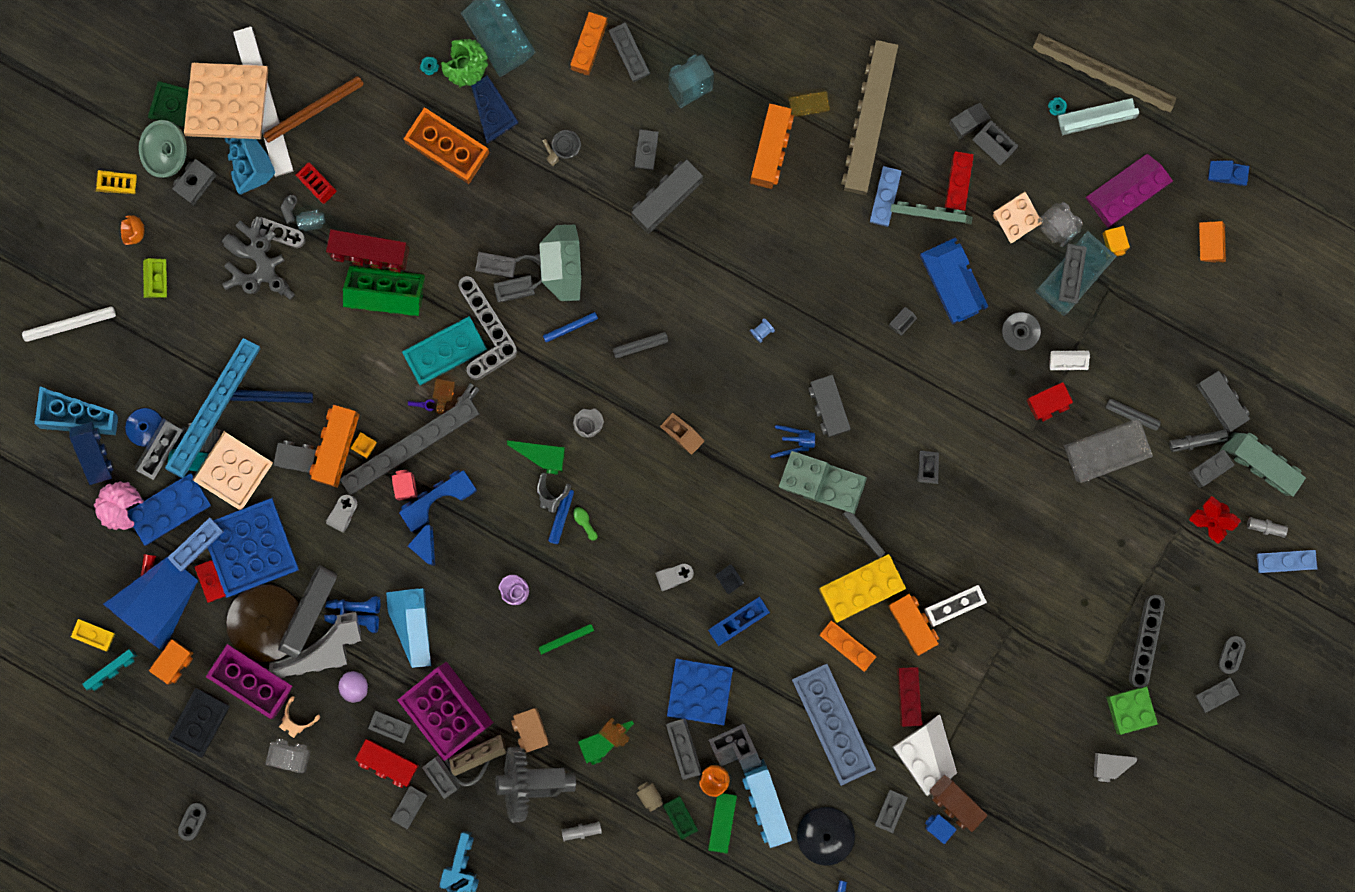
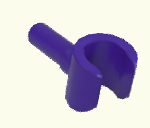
[408,399,435,412]

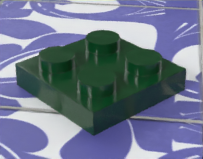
[148,81,189,128]

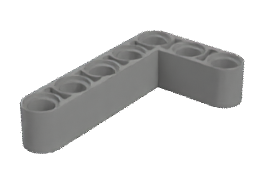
[459,276,517,380]

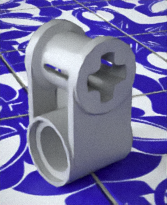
[326,495,358,533]
[655,564,694,591]

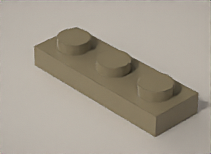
[449,735,507,776]

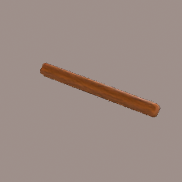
[263,76,363,143]

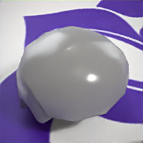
[573,408,604,438]

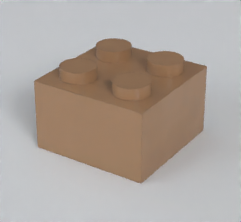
[511,708,550,753]

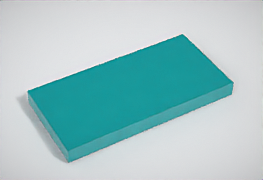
[402,316,487,386]

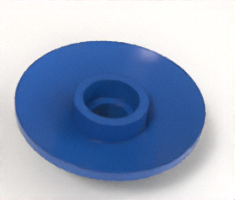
[125,408,162,447]

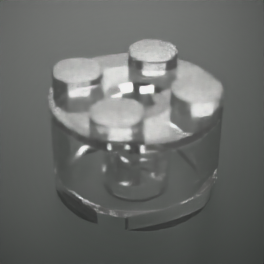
[1038,202,1083,247]

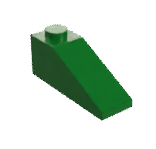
[507,441,565,475]
[578,720,634,765]

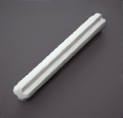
[22,307,116,342]

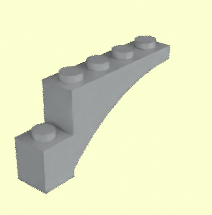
[269,612,361,679]

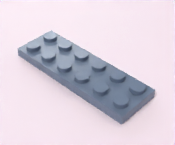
[792,664,876,786]

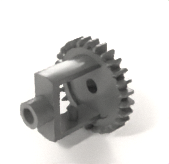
[495,747,576,822]

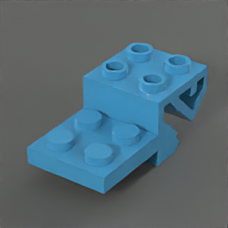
[440,831,479,892]

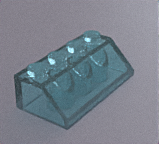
[461,0,536,77]

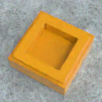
[351,432,377,459]

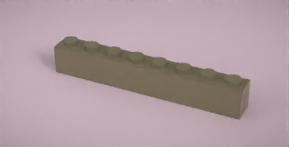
[841,40,898,195]

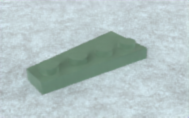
[891,201,973,224]

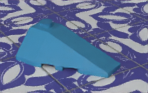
[225,138,276,194]
[386,589,431,668]

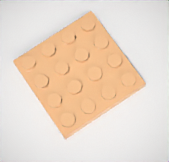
[184,63,268,139]

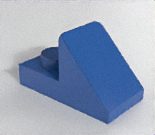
[1208,161,1249,186]

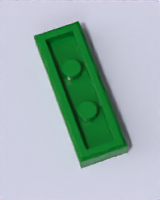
[539,624,595,655]
[708,793,737,853]

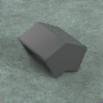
[888,307,917,336]

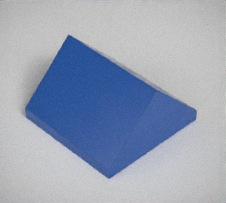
[408,525,435,566]

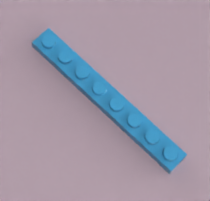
[165,338,260,478]

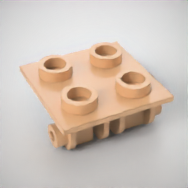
[993,192,1042,243]

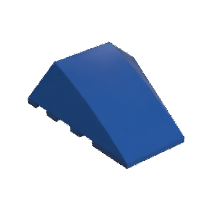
[103,556,198,652]

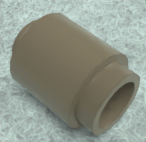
[636,782,663,812]

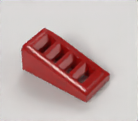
[296,162,337,204]

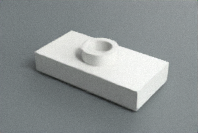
[1049,351,1090,370]

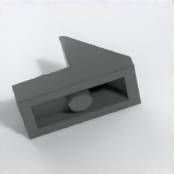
[917,451,939,484]

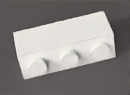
[924,585,987,627]

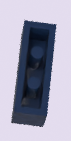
[70,422,114,485]

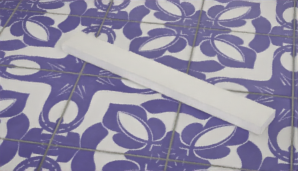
[233,27,294,177]

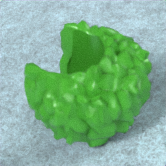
[441,39,488,88]

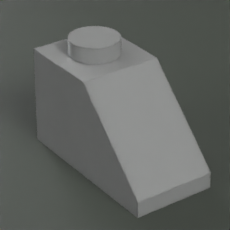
[1093,753,1137,782]

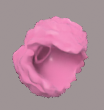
[94,481,144,530]

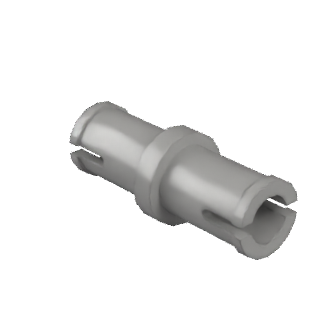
[1247,517,1288,538]
[561,822,602,841]

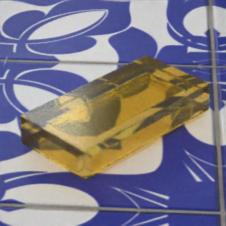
[789,91,830,117]

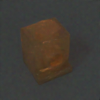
[599,718,630,747]

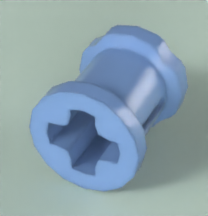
[750,318,775,344]

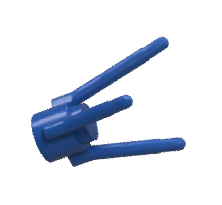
[770,425,815,458]

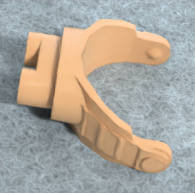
[279,696,320,738]

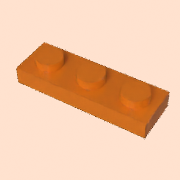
[819,620,876,672]

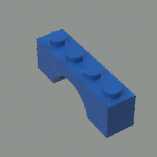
[399,470,477,533]

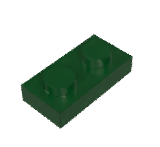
[663,796,698,840]

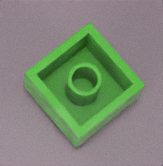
[1106,687,1158,735]

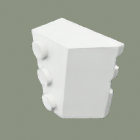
[893,714,957,796]

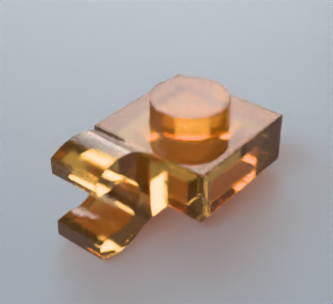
[433,379,455,414]

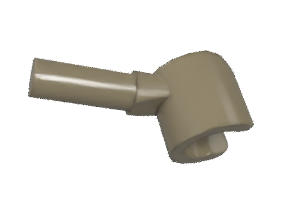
[542,139,559,166]

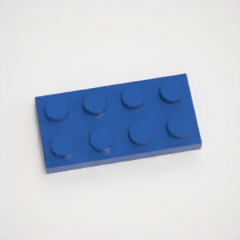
[128,473,212,546]

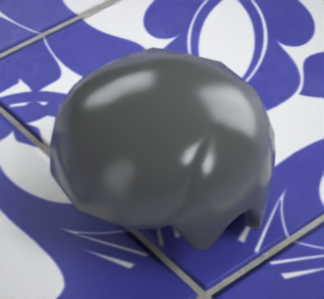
[551,130,581,159]

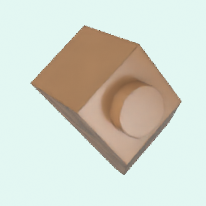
[660,413,704,455]

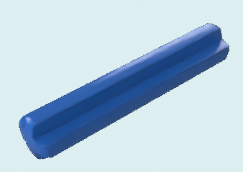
[549,490,574,544]

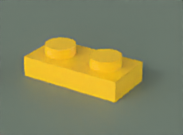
[71,619,115,651]

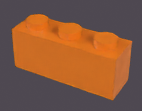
[570,12,607,76]
[888,594,939,656]

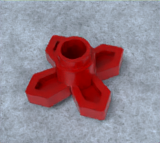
[1189,496,1241,544]

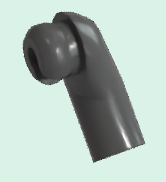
[281,194,297,224]

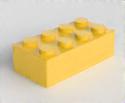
[819,554,906,623]

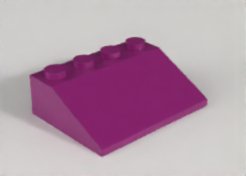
[398,662,493,761]

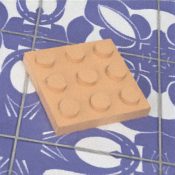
[192,431,273,510]

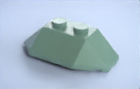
[539,225,581,301]

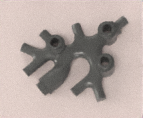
[222,216,295,300]

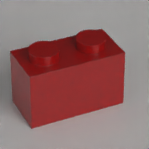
[1026,382,1073,422]

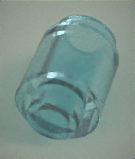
[296,209,325,231]

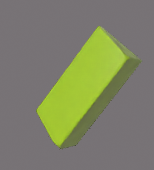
[143,258,167,298]

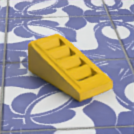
[96,170,137,194]

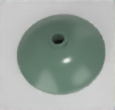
[139,120,187,178]

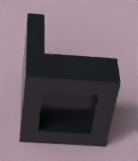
[715,564,744,594]

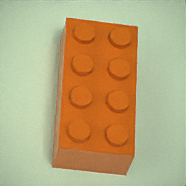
[750,104,794,189]
[404,107,490,184]
[309,405,360,488]

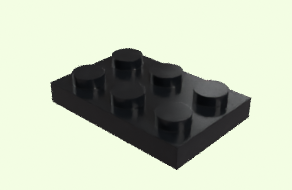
[168,688,231,758]

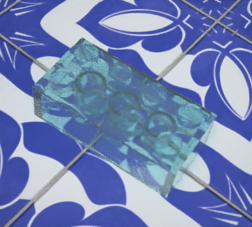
[669,54,714,109]
[1035,231,1116,316]

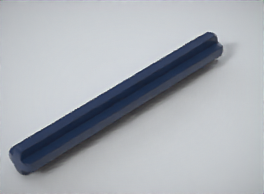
[230,390,313,403]

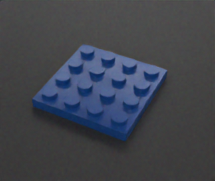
[200,498,299,598]

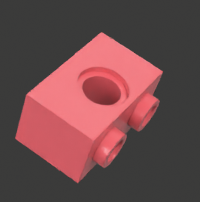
[392,470,418,501]

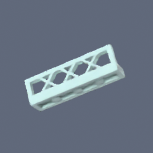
[1058,98,1139,135]

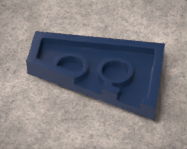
[471,76,519,144]

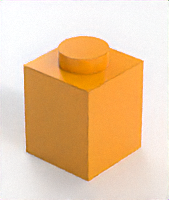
[1103,226,1130,257]

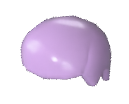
[499,575,529,605]
[338,671,368,703]

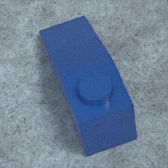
[708,597,770,646]

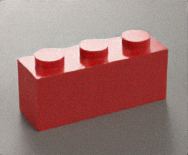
[945,152,974,213]
[355,739,419,788]

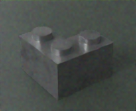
[709,724,762,773]

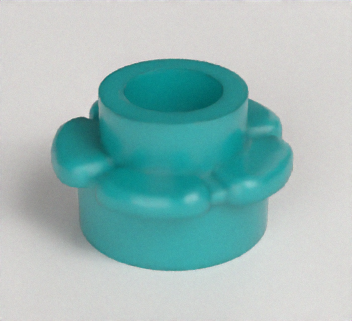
[420,57,439,75]
[1048,97,1067,115]

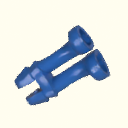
[324,596,381,633]

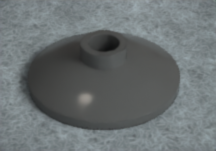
[1002,312,1041,351]

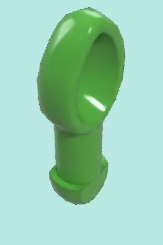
[573,507,598,541]

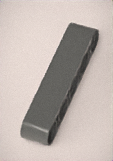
[278,565,337,658]
[1129,595,1165,688]

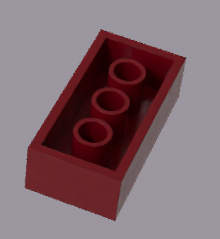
[326,229,410,273]

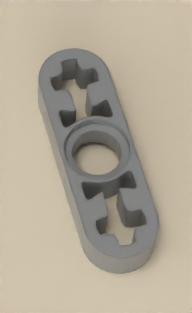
[251,217,305,248]

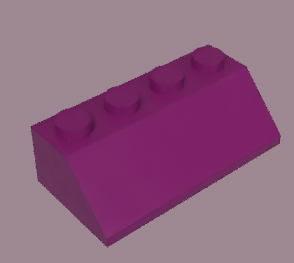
[1086,154,1173,228]
[206,644,293,719]

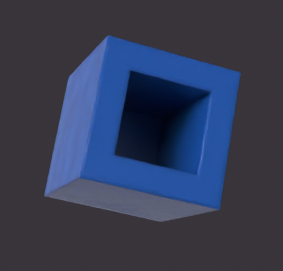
[925,814,957,844]

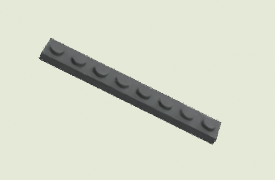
[340,398,480,495]

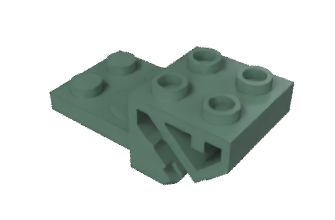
[779,451,867,514]

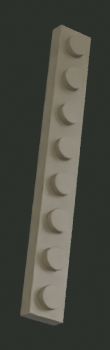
[1033,33,1177,113]

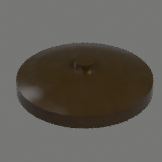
[226,585,299,662]

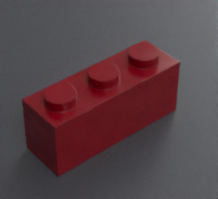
[897,667,922,727]

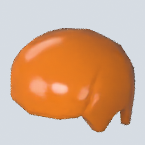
[121,215,145,245]
[699,765,730,797]

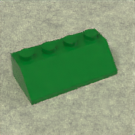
[343,266,425,316]

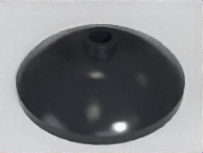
[797,807,855,866]

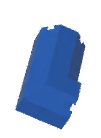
[920,238,988,324]

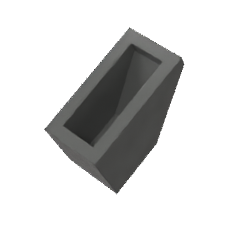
[949,103,991,140]

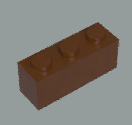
[929,774,988,832]

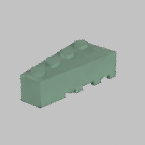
[1220,432,1306,497]

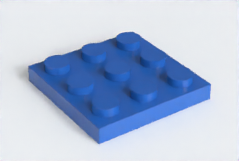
[667,659,733,725]

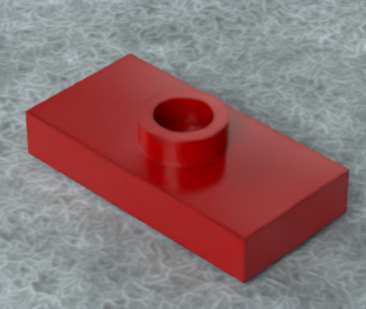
[195,560,226,603]

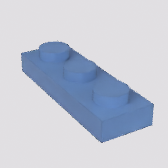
[870,166,901,227]
[168,518,224,572]
[1257,550,1317,573]

